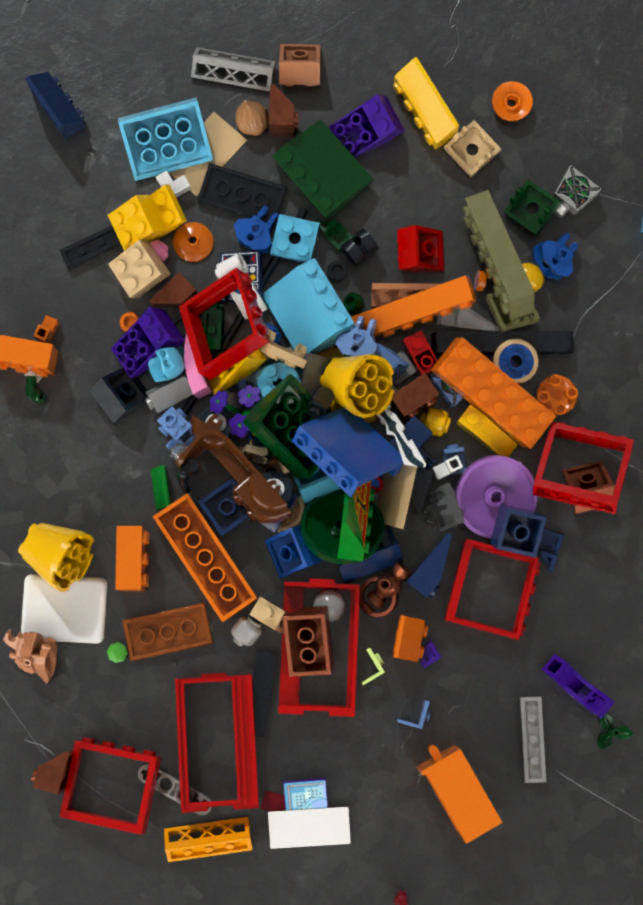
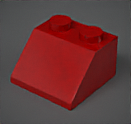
[397,225,444,272]

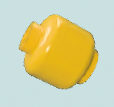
[420,407,451,437]

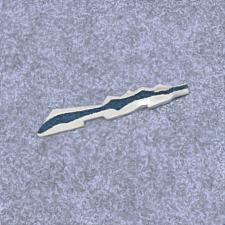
[376,404,426,467]

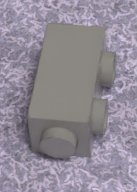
[145,373,193,413]

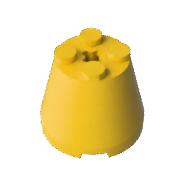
[320,354,394,418]
[18,523,94,592]

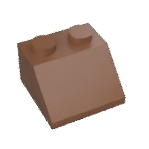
[279,44,320,87]

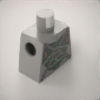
[554,166,601,218]

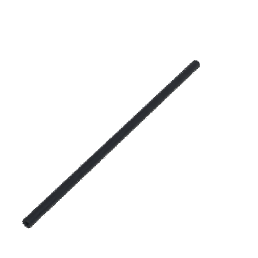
[168,207,308,438]

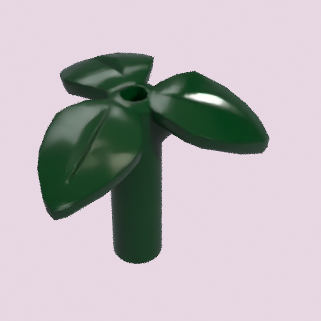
[598,713,633,749]

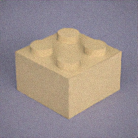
[108,240,171,298]

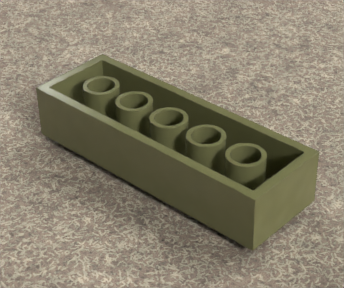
[463,190,535,320]

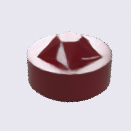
[394,890,408,905]

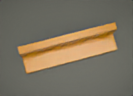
[164,817,252,862]

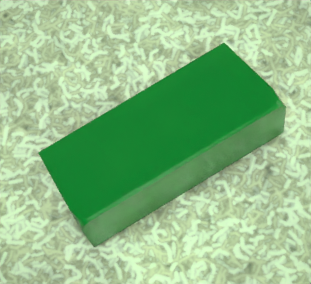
[151,465,171,510]

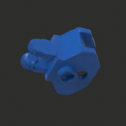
[234,205,279,254]
[532,232,579,280]

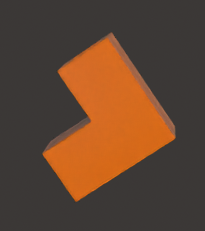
[33,315,59,344]

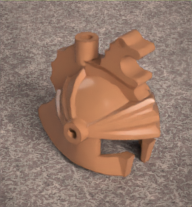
[3,629,57,684]

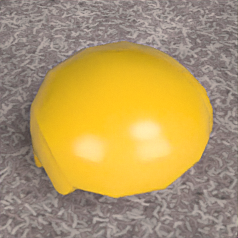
[522,263,544,292]

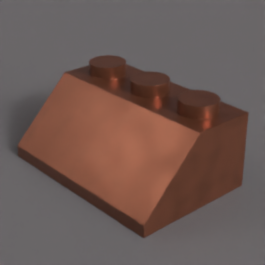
[283,606,334,677]

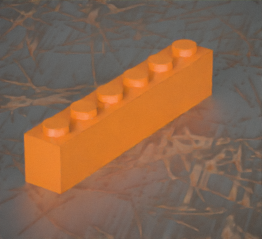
[351,275,477,341]

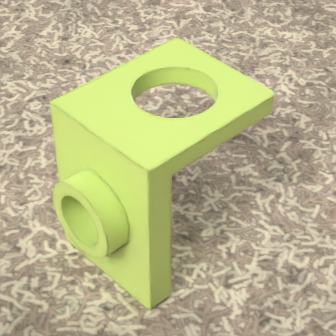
[361,648,385,685]

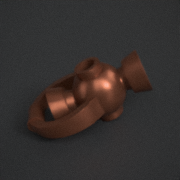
[359,561,412,617]

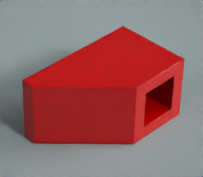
[402,330,438,375]

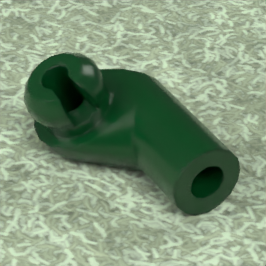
[26,376,46,404]

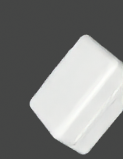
[21,574,108,643]

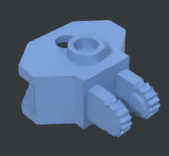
[336,316,381,357]

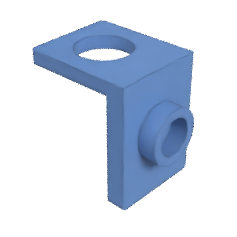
[397,700,431,729]

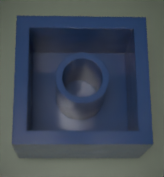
[198,478,250,537]
[490,504,547,558]

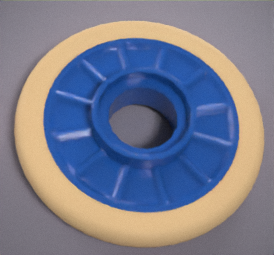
[493,339,539,384]

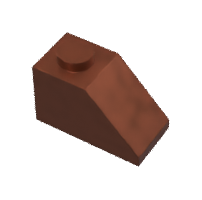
[149,273,198,308]

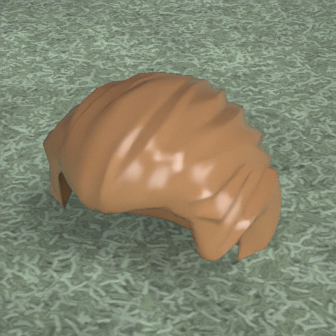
[235,100,269,136]

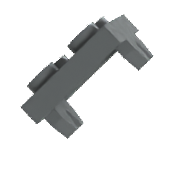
[422,483,465,533]

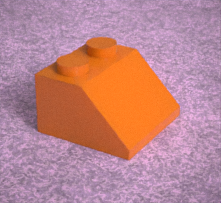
[392,615,428,662]

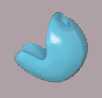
[148,347,184,382]

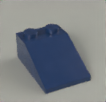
[405,533,452,599]

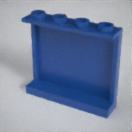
[292,407,404,497]

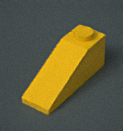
[207,348,267,395]
[456,404,518,457]

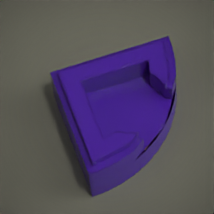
[420,640,442,668]

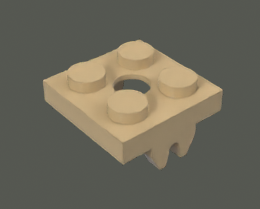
[444,120,502,178]
[260,329,307,369]

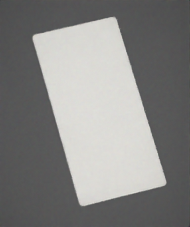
[268,807,351,849]

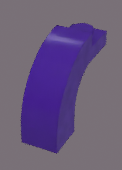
[542,654,615,719]

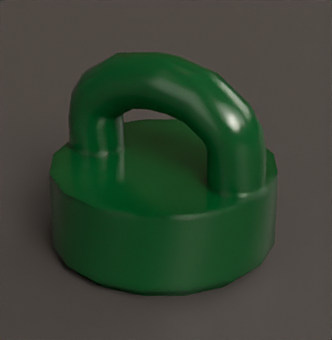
[344,292,364,314]

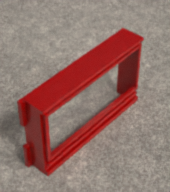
[278,578,360,717]
[175,673,259,813]

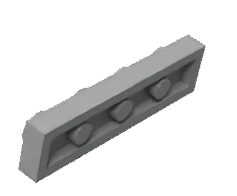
[519,696,546,783]

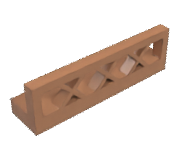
[371,283,440,308]

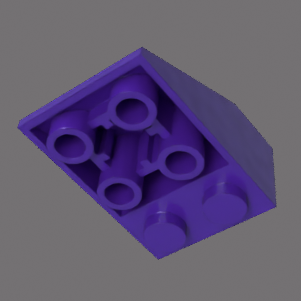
[329,94,405,158]
[111,307,185,379]

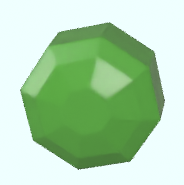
[107,642,129,663]

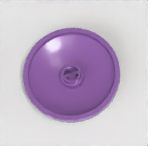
[455,455,537,538]

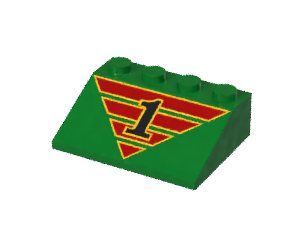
[337,480,375,562]

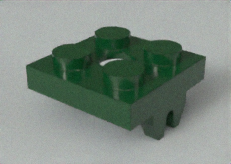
[504,179,561,236]

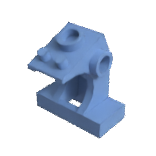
[157,406,195,458]

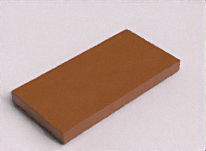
[122,602,213,661]

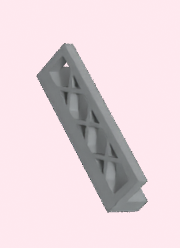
[191,47,276,91]

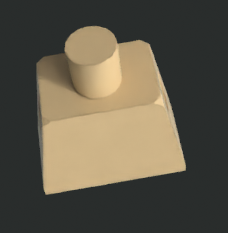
[249,596,288,634]

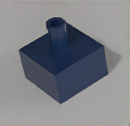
[389,416,437,469]

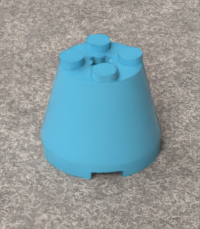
[250,360,303,401]

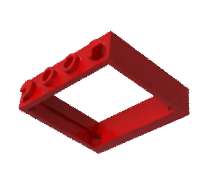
[179,268,270,380]
[533,422,634,514]
[444,539,541,640]
[59,737,161,835]

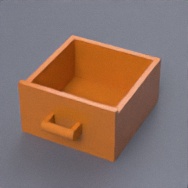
[416,744,503,844]

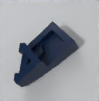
[538,527,564,572]

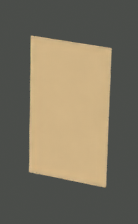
[168,112,247,196]

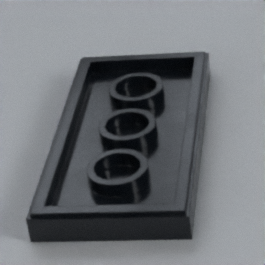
[197,163,287,226]

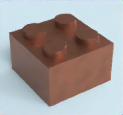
[390,373,439,422]

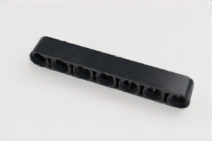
[431,331,574,355]

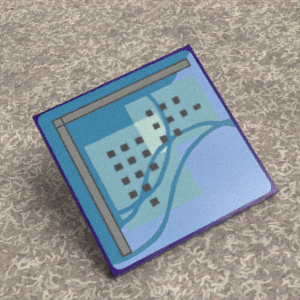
[283,778,328,811]

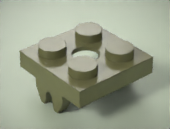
[485,293,540,333]

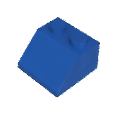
[265,525,324,579]

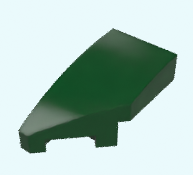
[313,219,354,253]

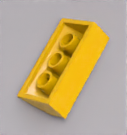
[393,57,459,150]

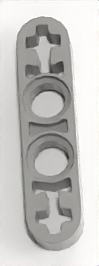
[138,764,212,815]

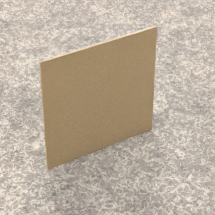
[377,464,417,530]

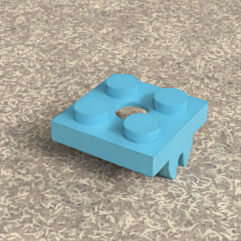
[270,214,319,263]

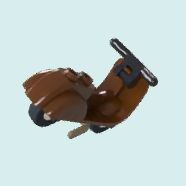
[170,406,293,524]

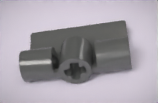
[301,353,332,395]

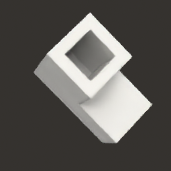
[156,171,191,198]
[432,455,463,481]

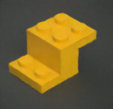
[108,184,187,251]

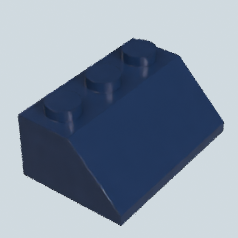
[25,72,85,140]
[337,524,404,584]

